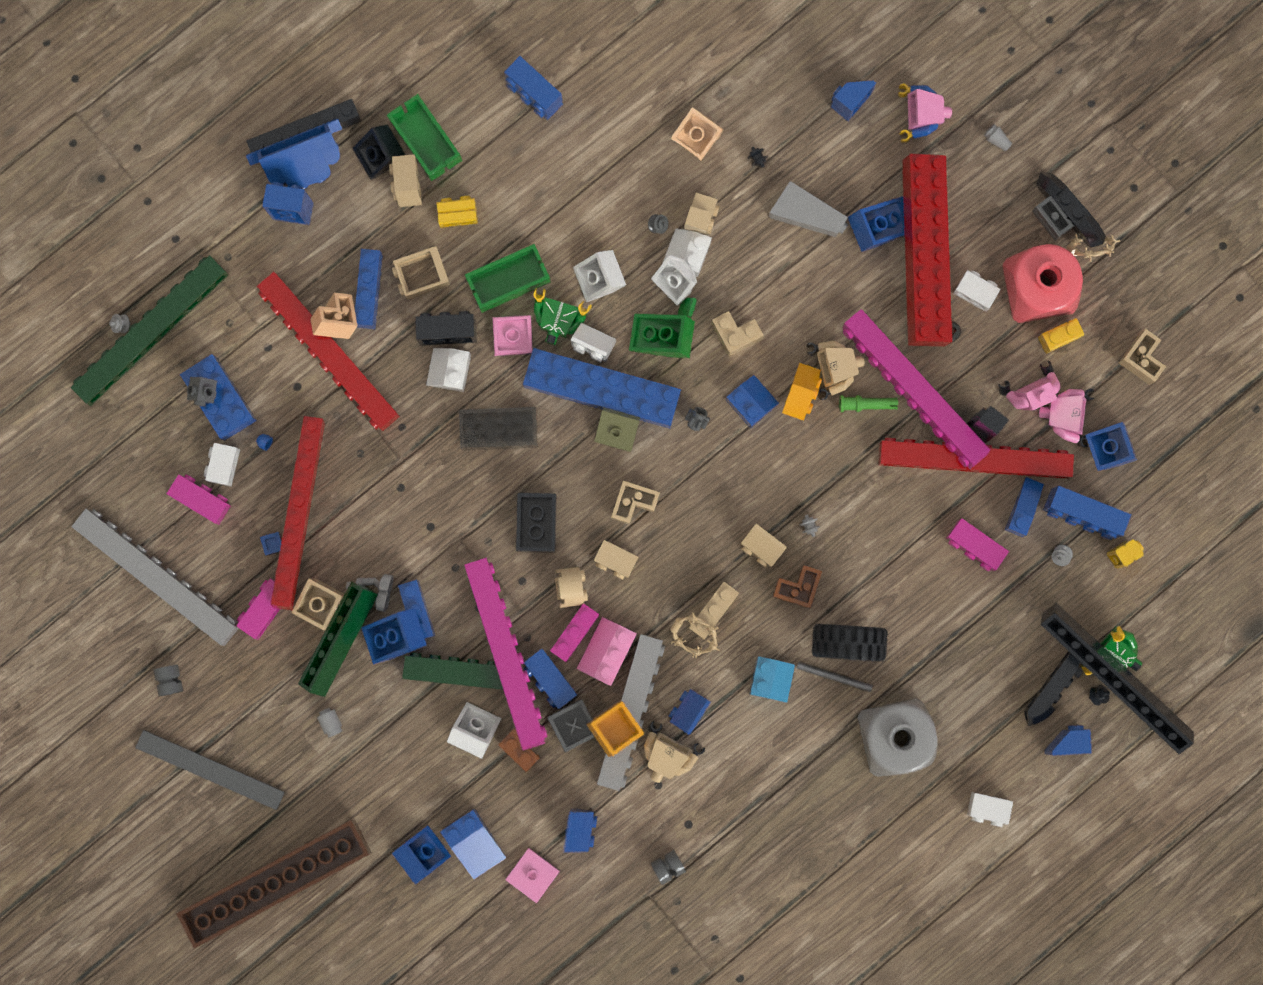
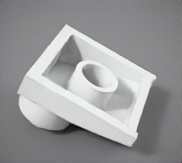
[651,255,697,306]

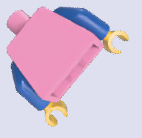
[898,83,952,143]

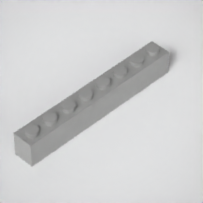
[597,635,665,791]

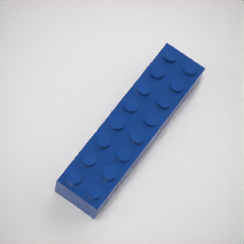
[523,348,681,429]

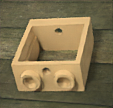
[392,246,450,300]

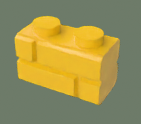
[437,196,478,228]
[1038,318,1085,354]
[1107,539,1144,569]

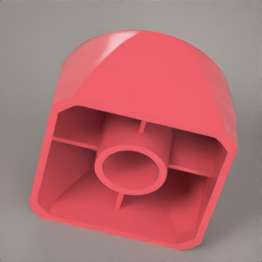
[1002,244,1083,323]

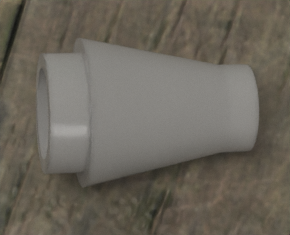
[984,124,1012,152]

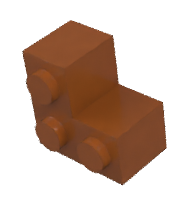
[772,565,822,609]
[499,728,541,772]

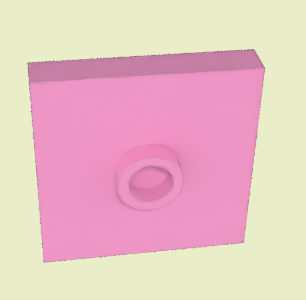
[493,315,533,356]
[506,848,560,903]

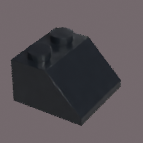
[352,124,406,180]

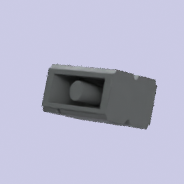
[1032,196,1074,241]

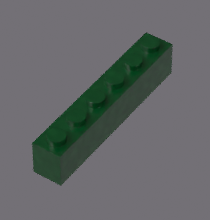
[298,581,378,697]
[402,652,503,690]

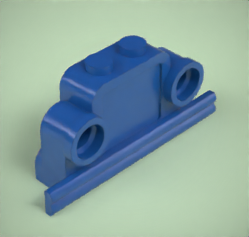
[246,119,342,189]

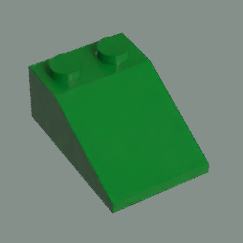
[629,314,695,358]

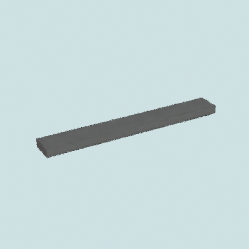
[135,730,285,810]

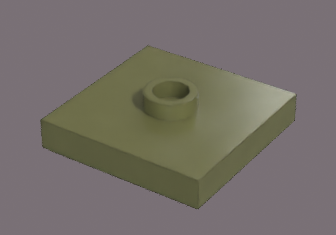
[594,407,640,452]

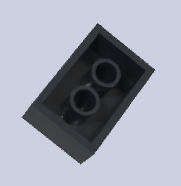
[415,311,477,346]
[516,493,557,553]

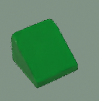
[678,298,697,318]

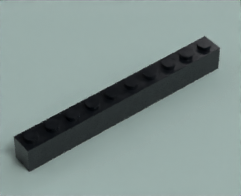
[1040,602,1194,754]

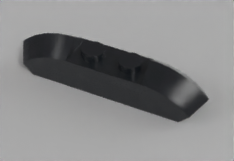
[1036,172,1106,248]
[1024,651,1085,726]

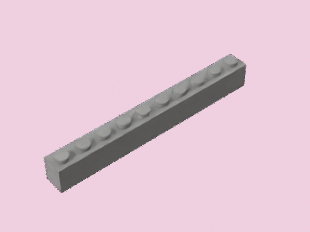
[71,509,239,646]

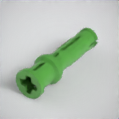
[839,395,898,412]

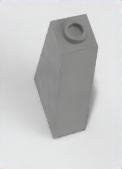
[768,181,848,237]

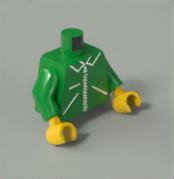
[533,288,592,345]
[1081,626,1143,675]

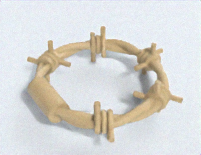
[1066,234,1120,262]
[670,612,720,658]

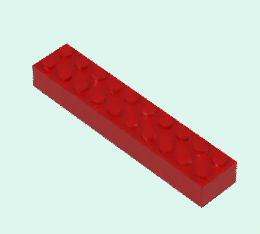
[902,154,952,347]

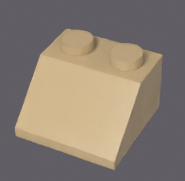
[740,524,787,568]

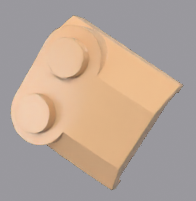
[671,107,724,161]

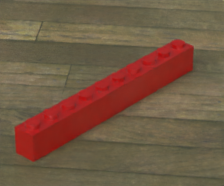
[257,272,400,431]
[271,416,325,610]
[878,438,1074,479]

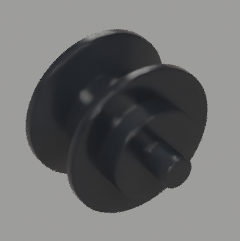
[747,147,768,168]
[1089,685,1110,706]

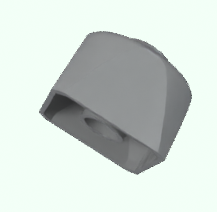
[857,698,938,777]

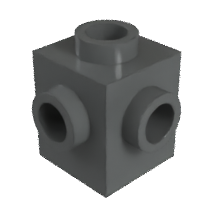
[187,377,217,407]

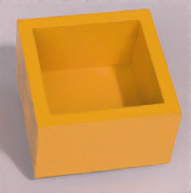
[586,701,644,757]

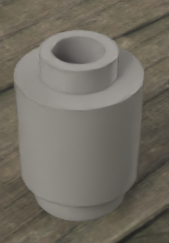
[317,708,342,738]

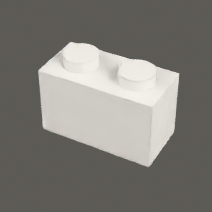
[953,270,1000,312]
[204,443,240,487]
[967,792,1013,827]

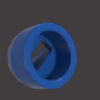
[256,434,273,451]

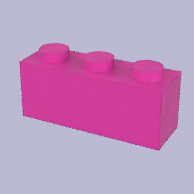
[167,474,231,525]
[946,518,1009,572]
[237,579,280,640]
[550,604,599,662]

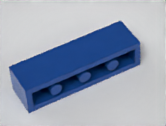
[355,249,383,329]

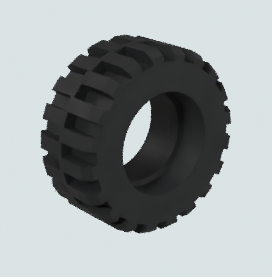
[812,624,888,661]

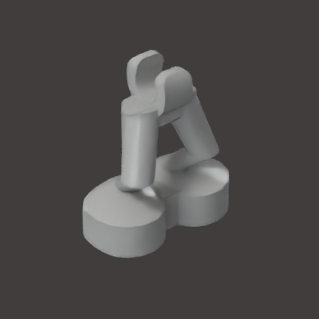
[346,574,394,612]

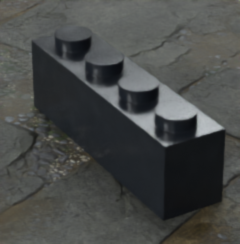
[967,405,1009,444]

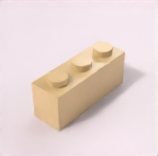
[688,582,739,640]

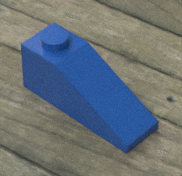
[1005,477,1044,537]

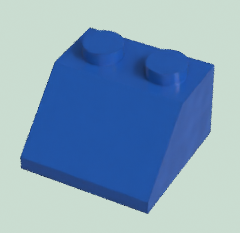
[831,80,876,121]
[726,375,779,429]
[1086,422,1137,471]
[669,689,711,735]
[1044,725,1092,755]
[392,826,451,885]

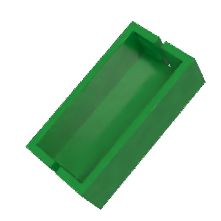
[387,94,462,182]
[465,244,551,313]

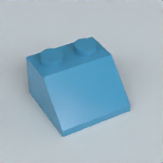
[749,656,795,702]

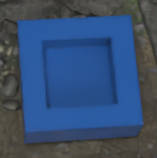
[260,532,282,556]

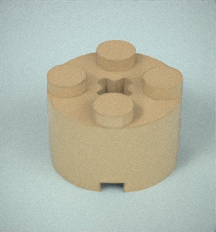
[555,567,588,608]

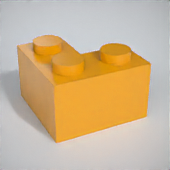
[782,363,822,421]

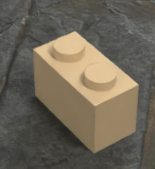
[594,540,639,580]

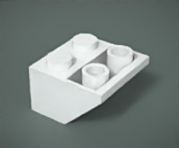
[571,323,616,363]

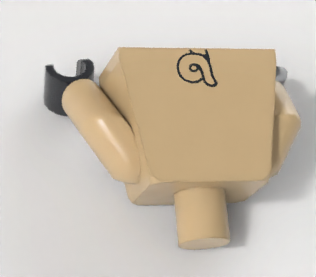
[806,341,864,400]
[644,721,705,783]

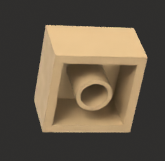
[291,578,344,631]

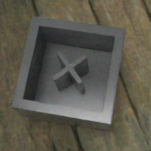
[547,699,594,753]

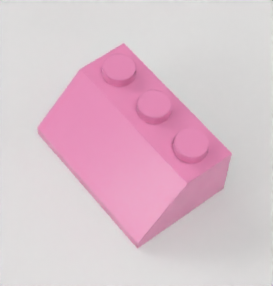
[577,617,637,686]

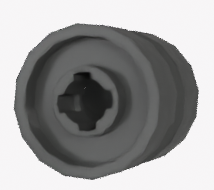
[153,665,183,697]
[650,850,686,885]

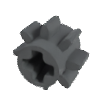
[685,407,710,431]

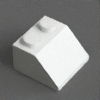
[662,229,712,277]
[573,250,626,302]
[426,348,471,392]
[447,702,502,759]

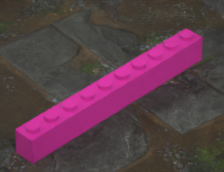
[842,309,990,469]
[464,558,548,750]

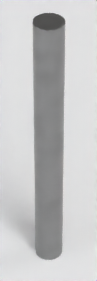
[797,661,873,692]

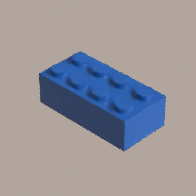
[180,354,257,441]
[1043,486,1132,540]

